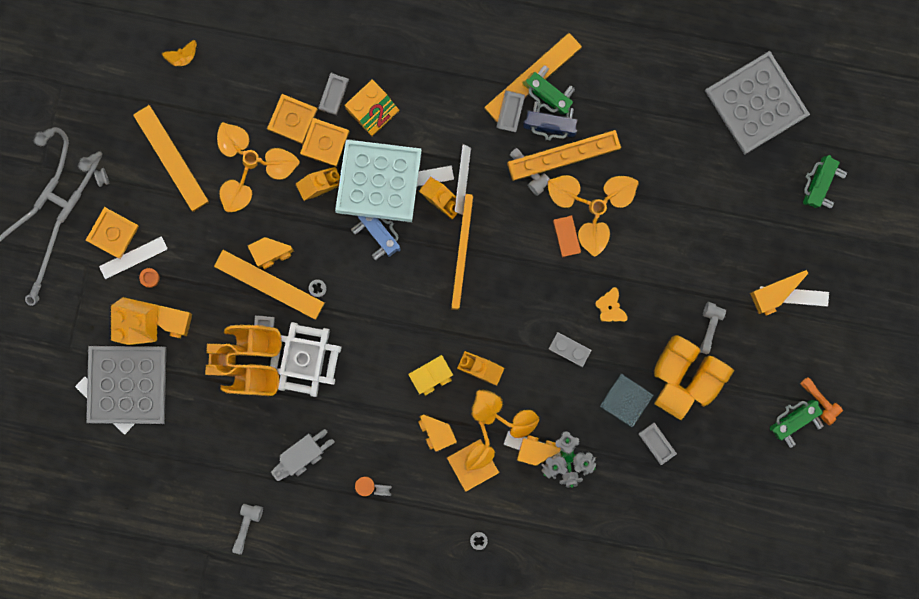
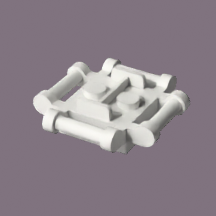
[270,322,341,397]

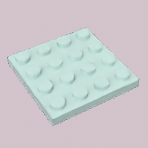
[335,140,422,222]

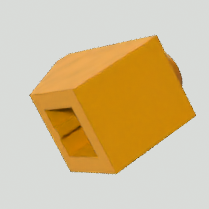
[296,167,340,201]
[419,177,457,219]
[248,237,294,269]
[457,351,504,386]
[418,415,456,452]
[517,435,561,465]

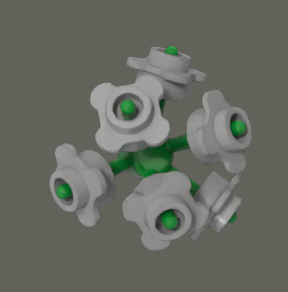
[541,432,596,488]

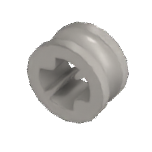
[94,168,109,187]
[309,280,326,297]
[374,485,392,496]
[470,532,488,550]

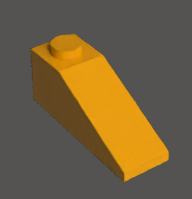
[750,270,808,315]
[137,300,192,339]

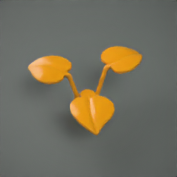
[217,122,300,212]
[548,175,638,256]
[465,390,540,471]

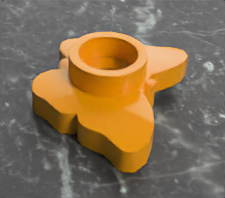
[162,40,197,66]
[595,287,627,322]

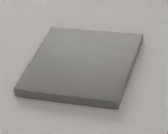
[705,51,810,154]
[86,346,166,424]

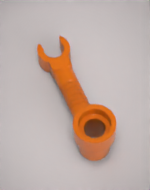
[800,378,843,426]

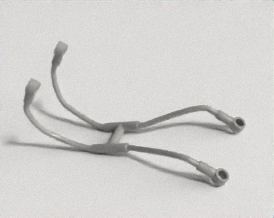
[0,127,102,306]

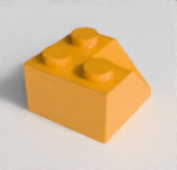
[111,297,157,345]

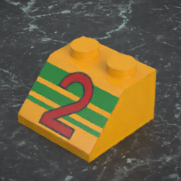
[345,79,399,136]

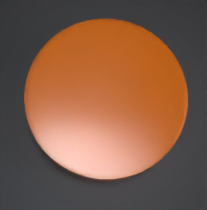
[139,268,160,288]
[355,477,375,496]

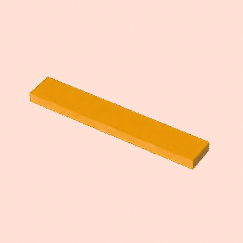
[484,33,582,122]
[133,105,209,211]
[507,130,621,181]
[452,194,473,310]
[214,250,325,320]

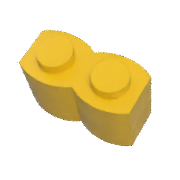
[408,355,453,396]

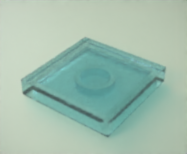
[600,374,653,427]

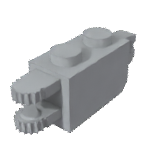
[271,429,334,481]

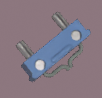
[351,216,401,260]

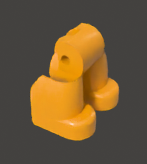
[205,325,282,396]
[654,335,734,420]

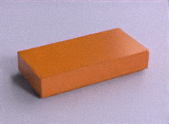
[553,216,581,257]

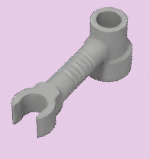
[510,148,550,196]
[700,302,726,354]
[232,504,263,554]

